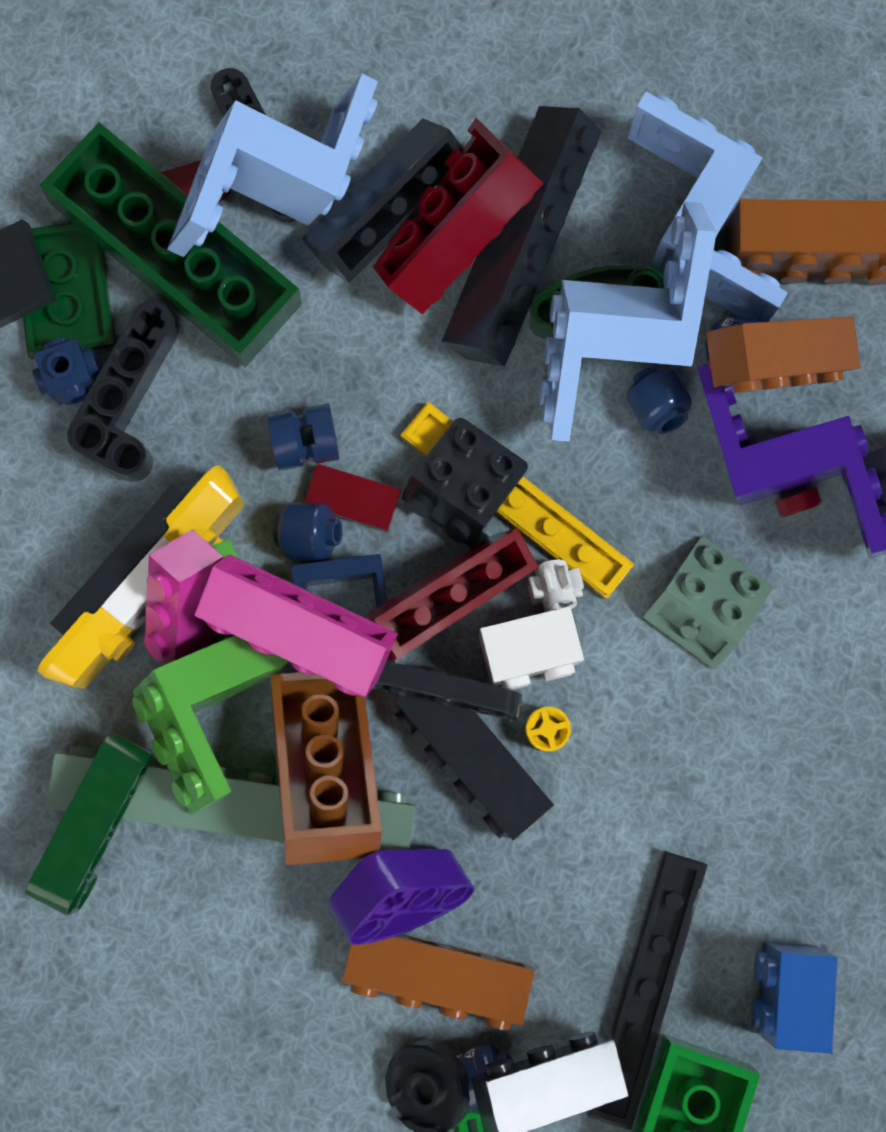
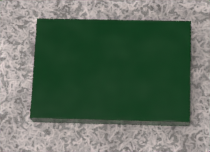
[23,222,116,359]

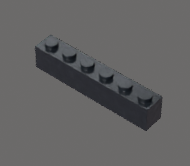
[442,106,602,367]

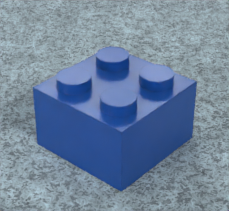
[751,942,838,1054]

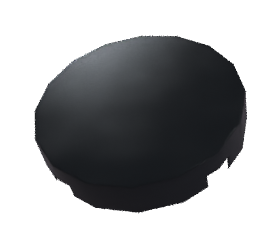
[385,1040,470,1132]

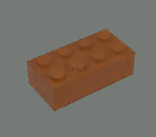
[725,199,886,285]
[270,672,382,866]

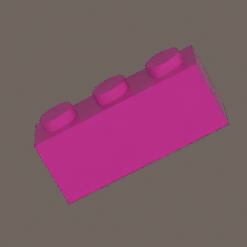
[144,529,223,664]

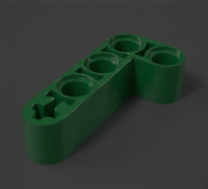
[25,732,154,916]

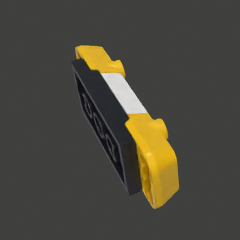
[37,465,245,689]

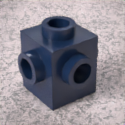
[32,338,101,405]

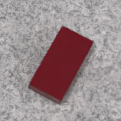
[304,464,401,533]

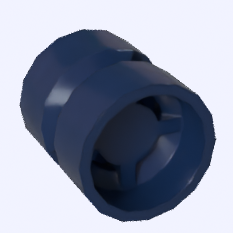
[268,403,340,471]

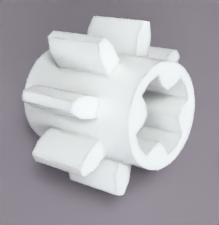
[528,560,584,612]

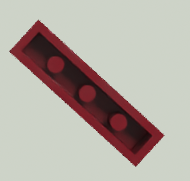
[363,528,539,661]

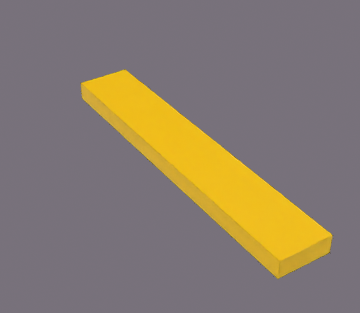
[401,402,634,599]

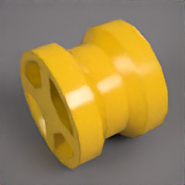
[525,707,571,752]

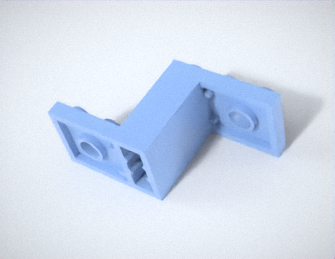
[167,73,378,257]
[628,92,788,322]
[539,202,716,442]

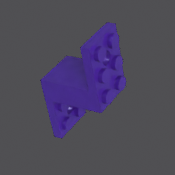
[697,364,886,559]

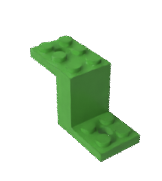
[132,539,289,815]

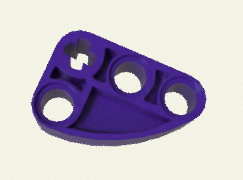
[328,849,475,945]

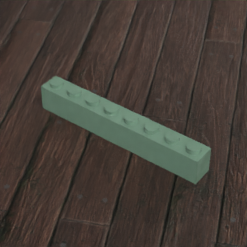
[45,745,416,851]

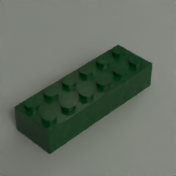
[39,122,302,368]

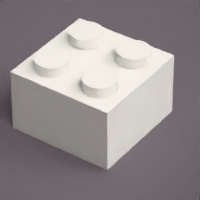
[478,606,584,690]

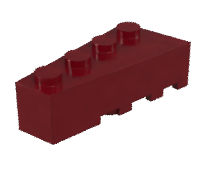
[373,118,543,315]

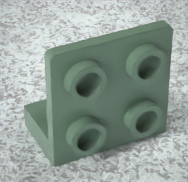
[643,537,773,669]

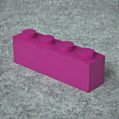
[194,554,398,697]

